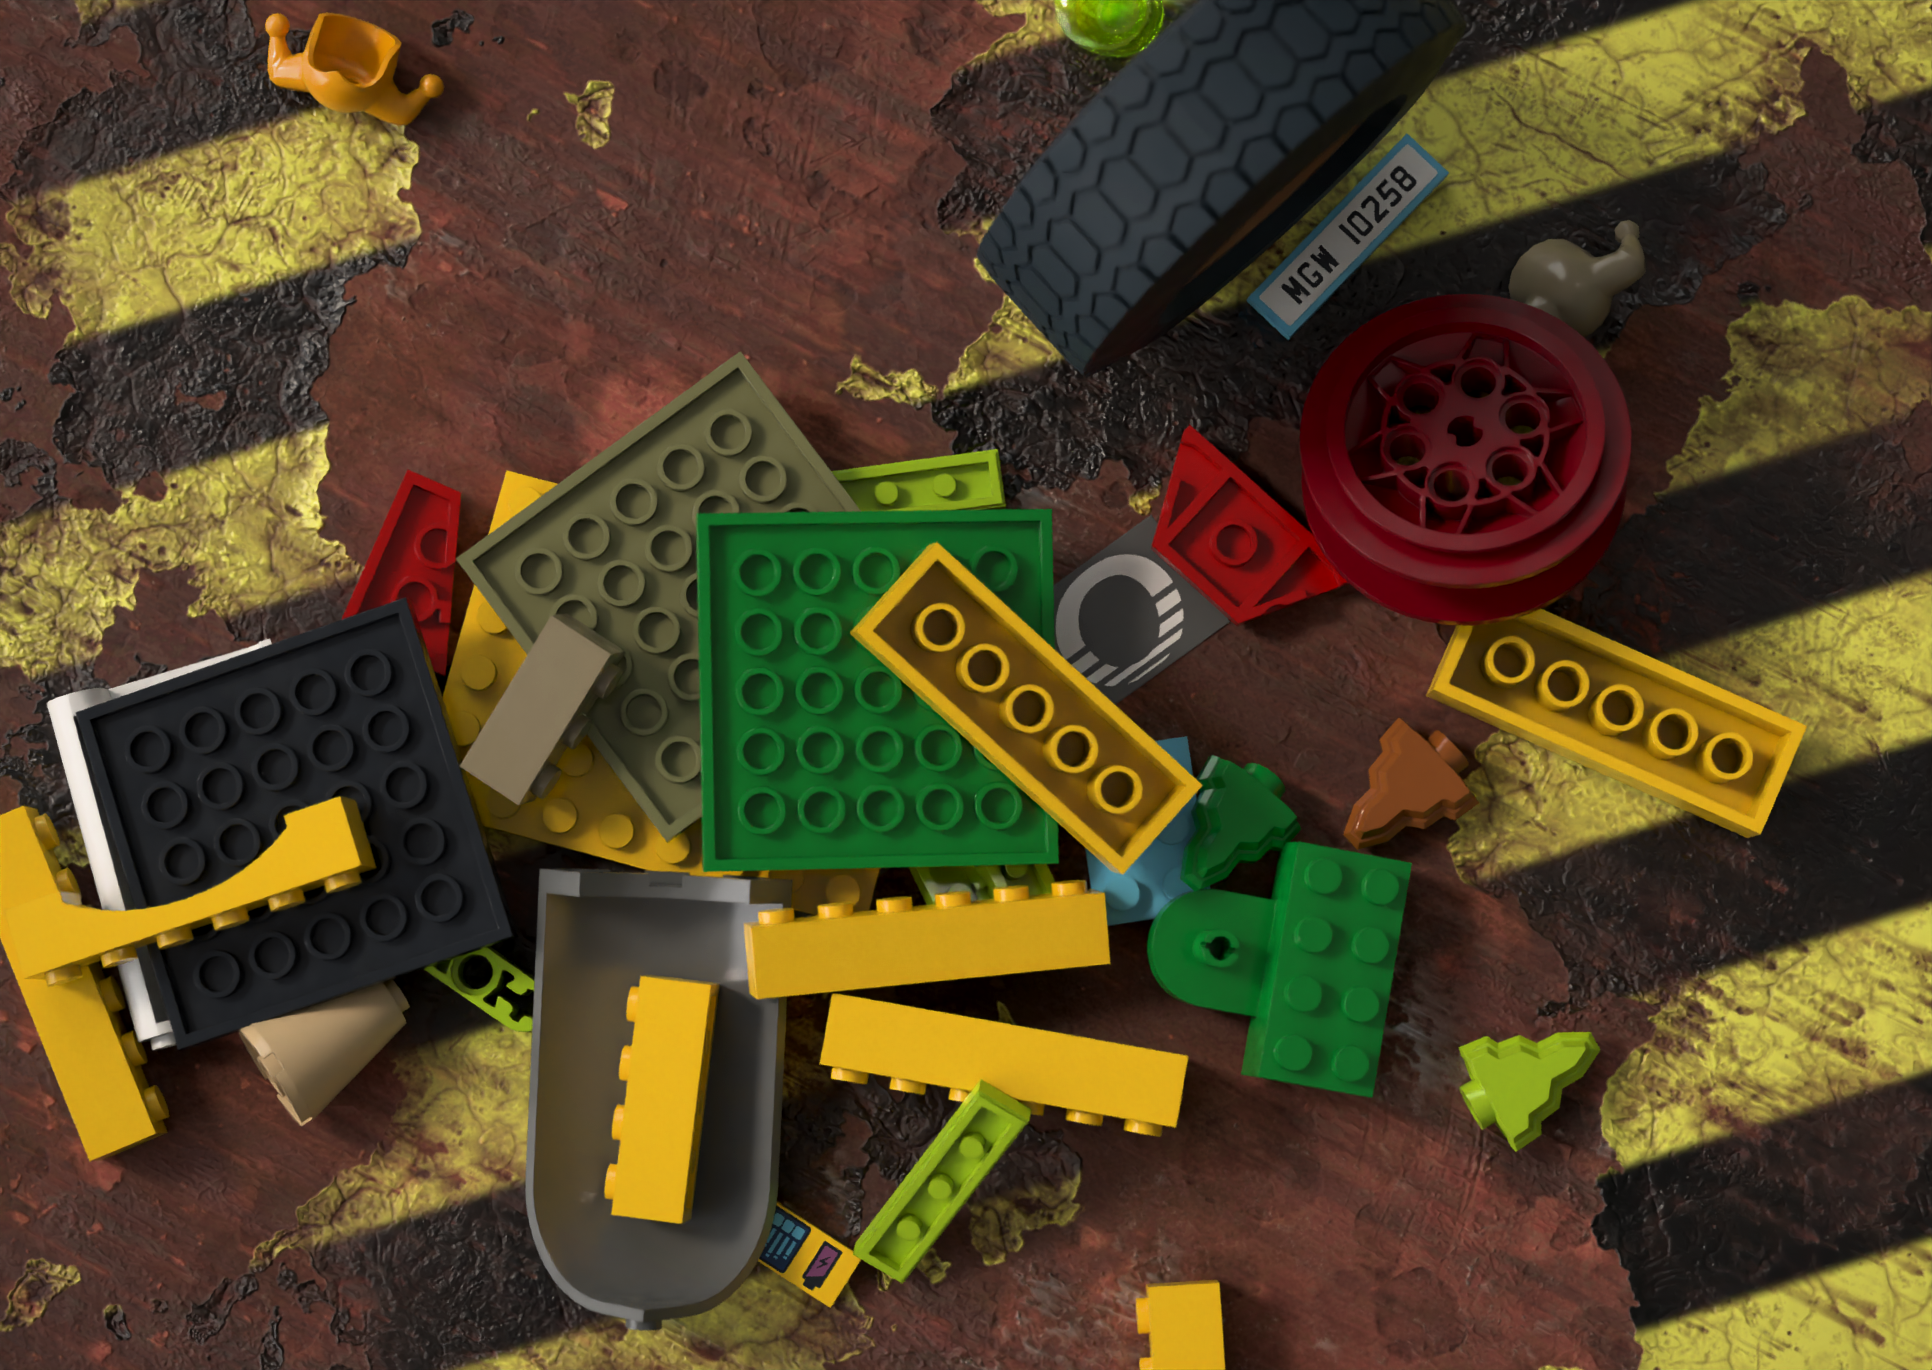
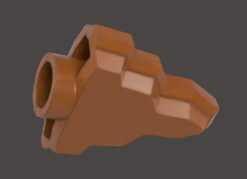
[1343,717,1479,850]

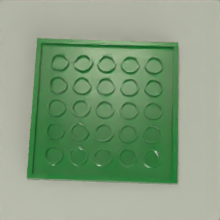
[696,509,1059,872]

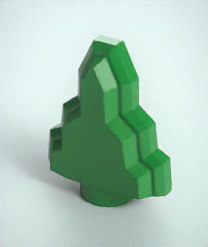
[1180,755,1301,892]

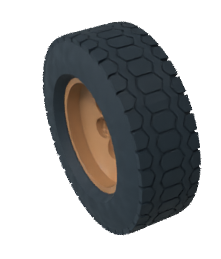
[977,0,1467,376]

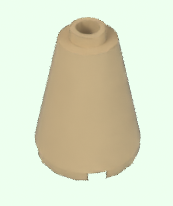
[238,979,410,1126]

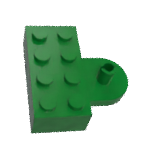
[1147,841,1412,1098]

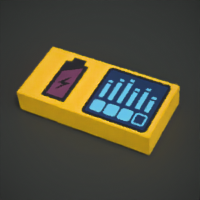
[758,1202,861,1308]

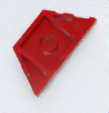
[1151,425,1349,626]

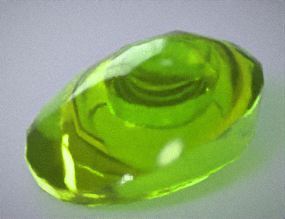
[1054,0,1165,57]

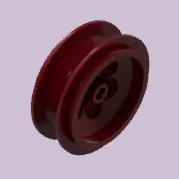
[1300,294,1632,626]

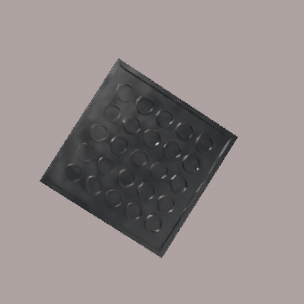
[75,597,518,1050]

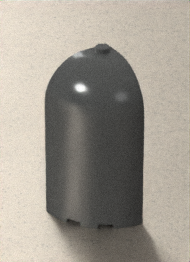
[525,869,792,1331]

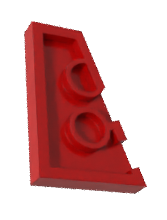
[341,469,461,677]

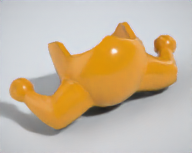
[265,12,444,126]

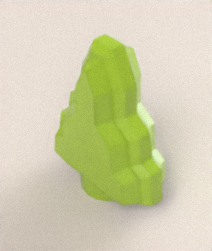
[1458,1032,1600,1152]

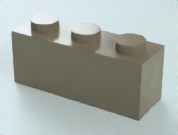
[460,613,626,805]

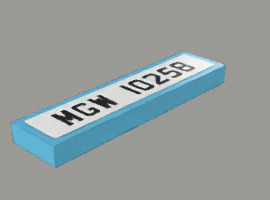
[1247,134,1449,341]

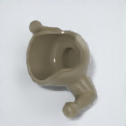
[1508,220,1646,337]

